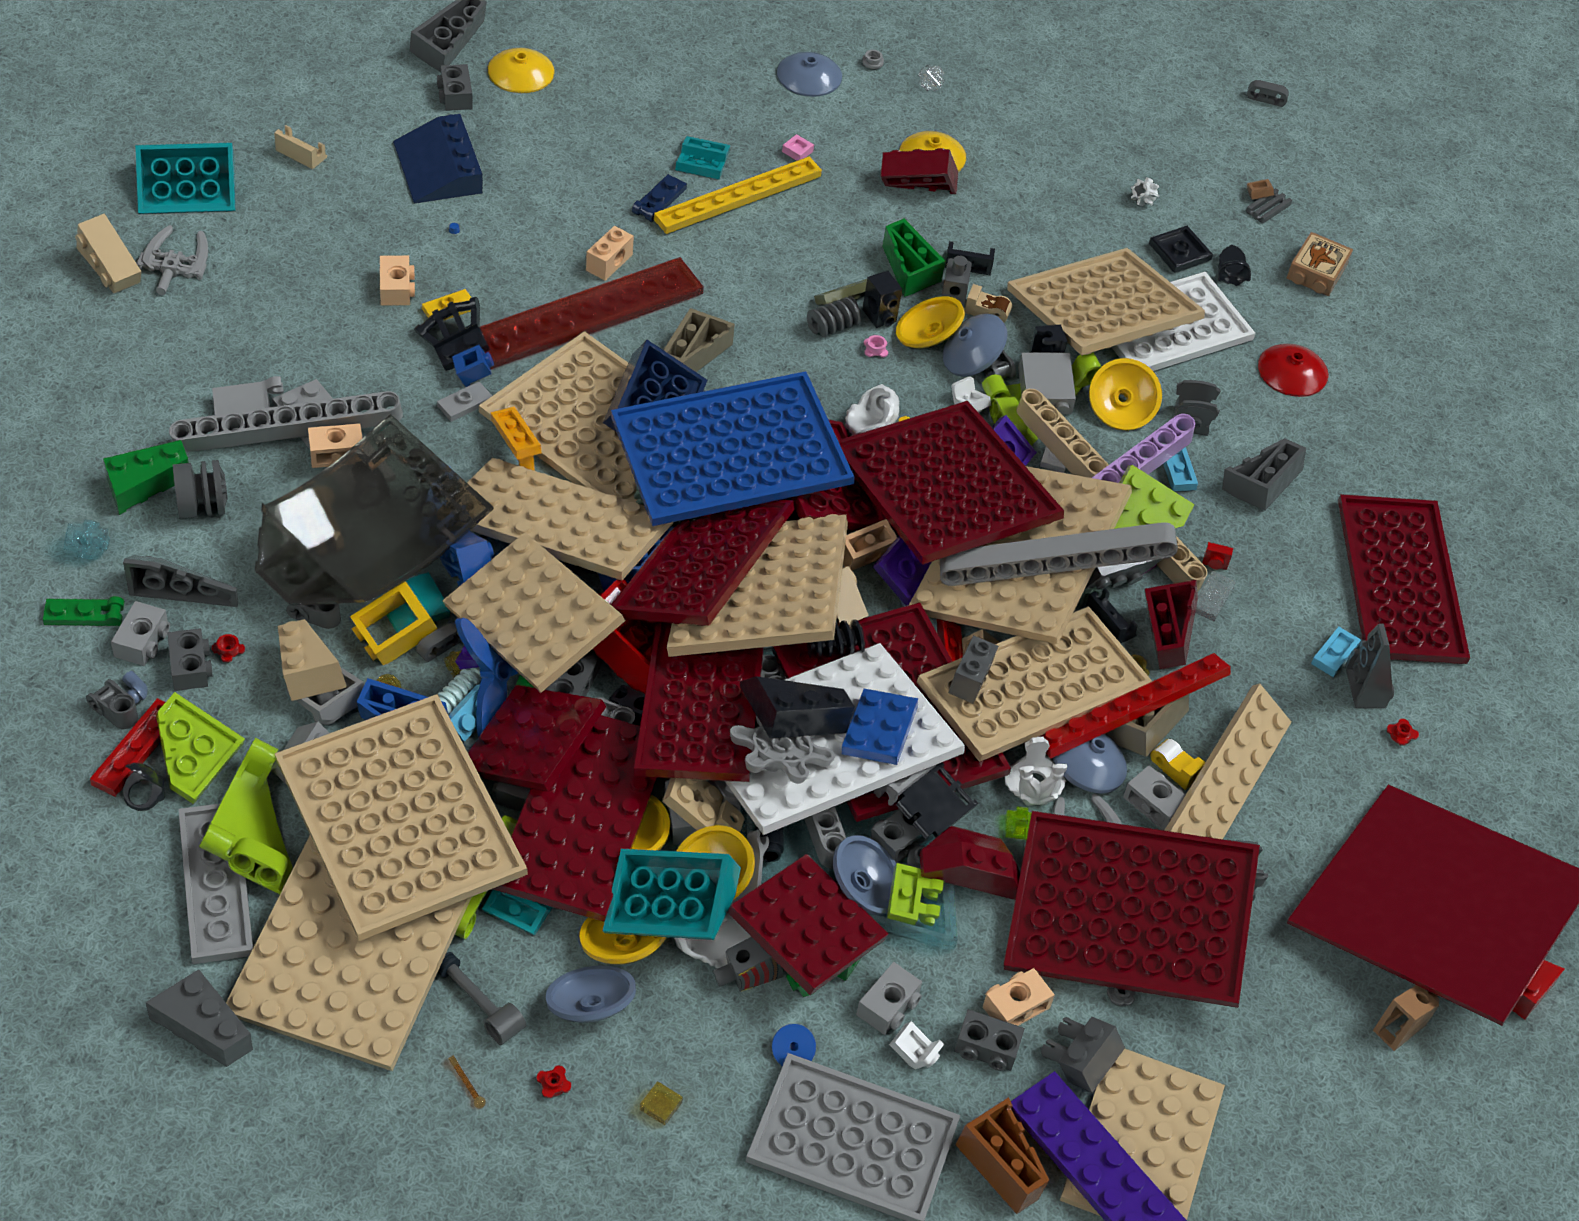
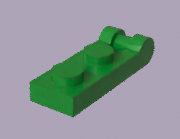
[43,596,125,626]

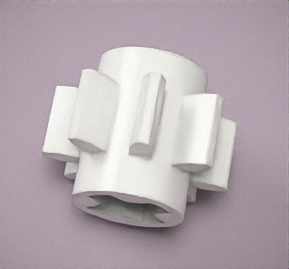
[1131,178,1159,206]

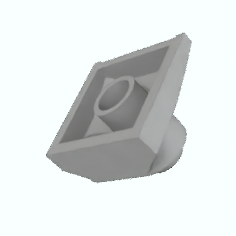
[286,668,364,725]

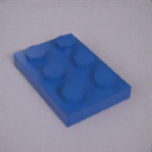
[842,688,918,765]

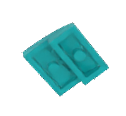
[675,136,730,180]
[378,572,451,633]
[482,890,553,935]

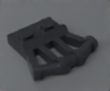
[414,297,490,371]

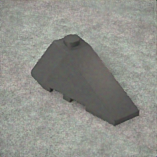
[123,555,238,607]
[1345,624,1394,708]

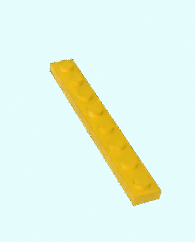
[654,156,822,234]

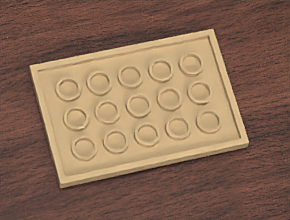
[443,532,625,693]
[1060,1049,1225,1220]

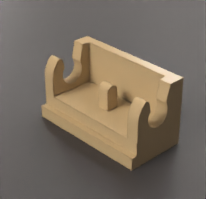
[274,125,327,169]

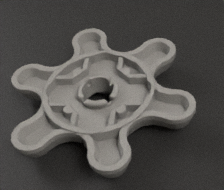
[730,716,835,784]

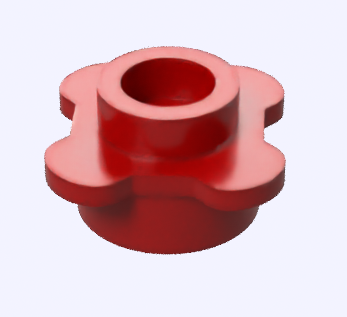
[212,634,245,662]
[1387,719,1419,746]
[536,1065,571,1098]

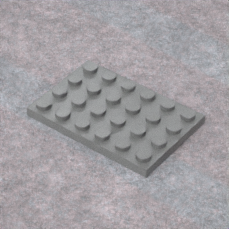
[746,1053,960,1221]

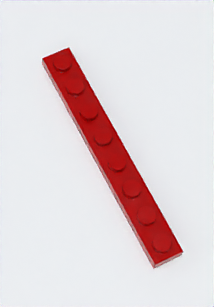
[1038,653,1231,758]

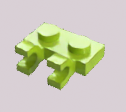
[887,863,944,926]

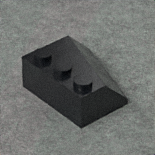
[739,676,855,739]

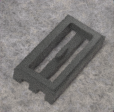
[1246,188,1292,224]

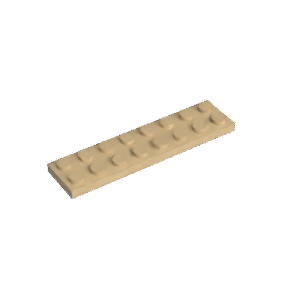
[1164,684,1291,839]

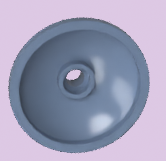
[777,52,842,97]
[943,314,1008,377]
[1052,734,1127,794]
[833,835,897,916]
[545,966,636,1023]

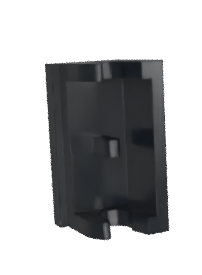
[945,241,995,276]
[1029,324,1067,353]
[1085,588,1138,644]

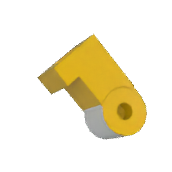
[1150,739,1206,790]

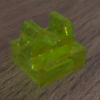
[1005,806,1032,840]

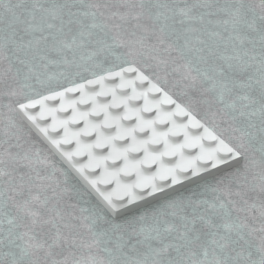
[725,643,965,835]

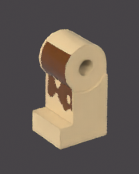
[965,284,1012,323]

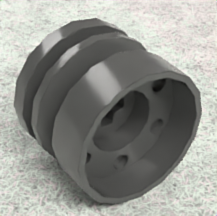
[173,460,228,519]

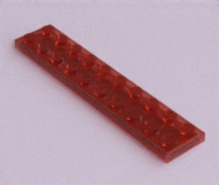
[480,257,704,369]

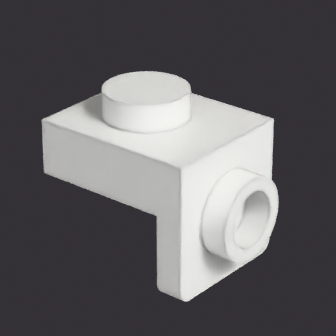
[951,376,991,413]
[889,1021,944,1070]

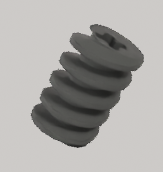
[807,296,860,337]

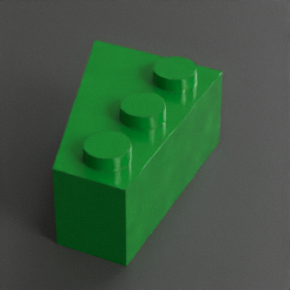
[882,218,946,297]
[103,440,189,515]

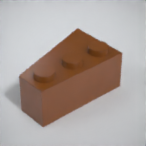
[956,1097,1049,1214]

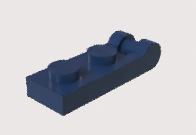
[632,174,687,222]

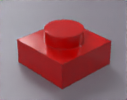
[1202,542,1233,570]

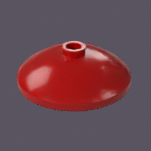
[1258,343,1329,397]

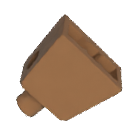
[1373,985,1439,1051]

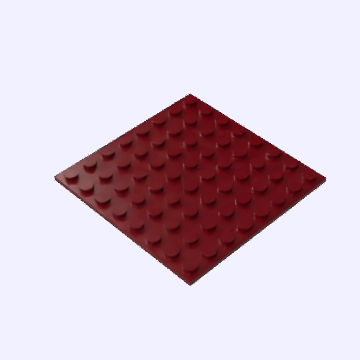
[1287,784,1579,1026]

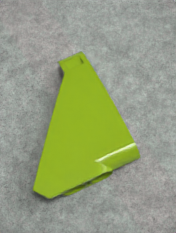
[982,352,1102,446]
[199,737,293,894]

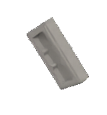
[437,382,492,422]

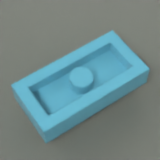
[1163,447,1198,491]
[1311,626,1361,678]
[448,685,480,742]

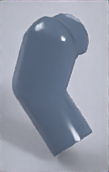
[122,671,148,704]

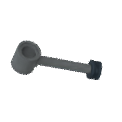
[438,952,526,1045]

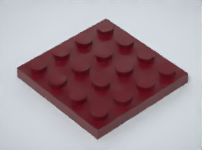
[468,685,606,792]
[727,854,888,995]

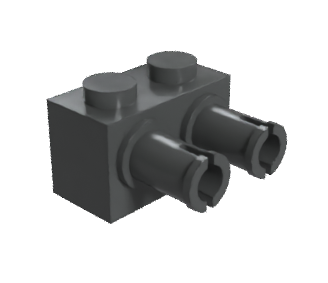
[1041,1017,1125,1093]

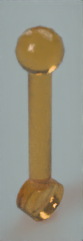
[448,1055,486,1109]

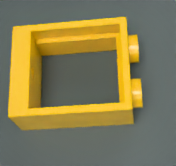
[350,581,438,665]

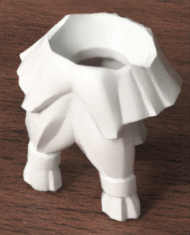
[1005,737,1067,806]

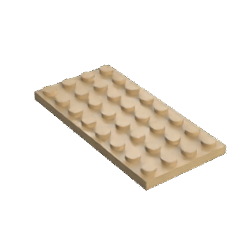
[437,458,673,580]
[917,607,1152,762]

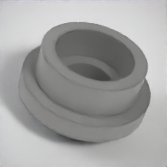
[862,50,884,69]

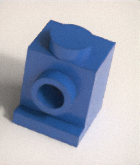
[452,345,494,387]

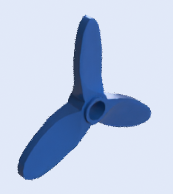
[455,618,518,737]

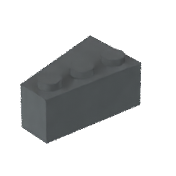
[1222,438,1306,511]
[1085,559,1163,590]
[146,969,253,1067]

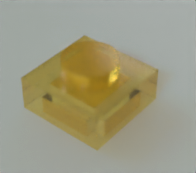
[640,1081,683,1125]

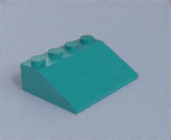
[135,143,236,214]
[603,849,741,940]

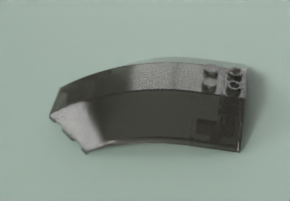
[254,414,494,606]

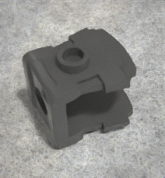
[1174,380,1221,436]

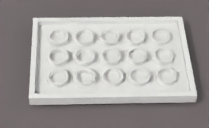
[1112,272,1255,371]

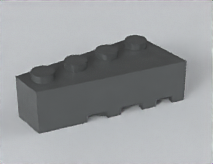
[409,0,487,72]

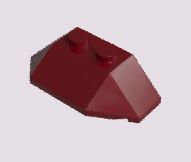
[920,826,1021,900]

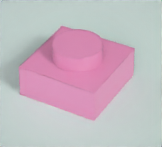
[782,134,814,161]

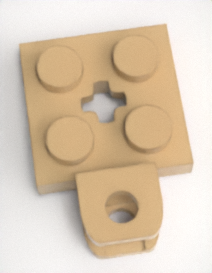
[662,778,744,831]

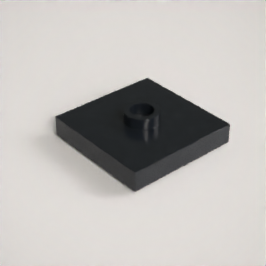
[1149,225,1213,273]

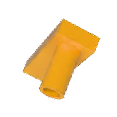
[491,406,542,471]

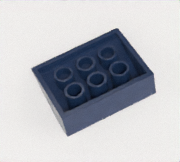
[393,114,483,204]
[603,340,708,432]

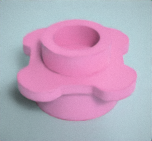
[864,335,888,358]

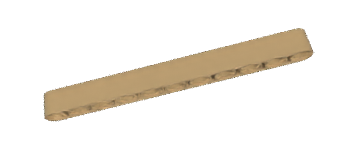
[1017,388,1207,592]

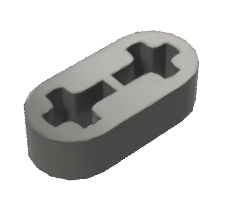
[1247,80,1289,107]
[416,621,462,662]

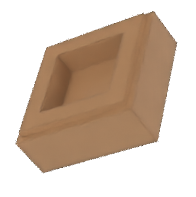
[1247,179,1274,200]

